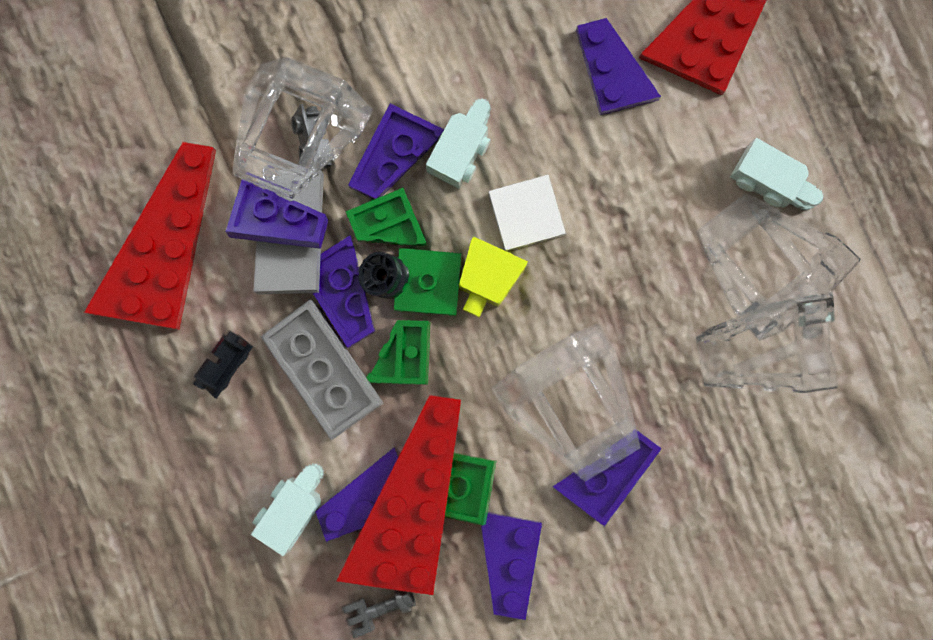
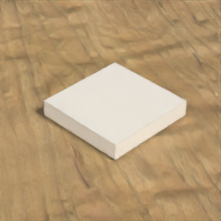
[488,175,566,252]

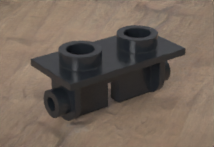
[193,330,253,399]

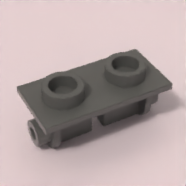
[291,104,333,170]

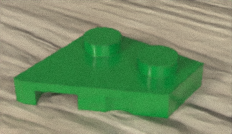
[345,188,427,246]
[366,320,431,385]

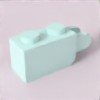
[426,98,491,189]
[730,138,824,211]
[251,463,324,556]

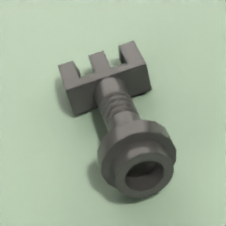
[341,590,416,638]

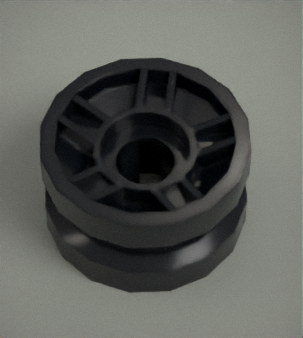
[358,252,409,299]

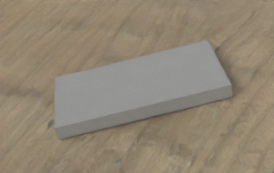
[254,170,324,294]
[261,300,384,440]

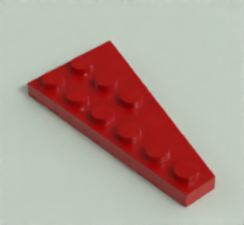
[639,0,767,95]
[84,142,216,330]
[336,395,461,595]

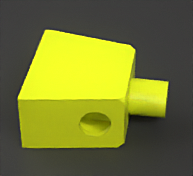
[459,236,528,318]

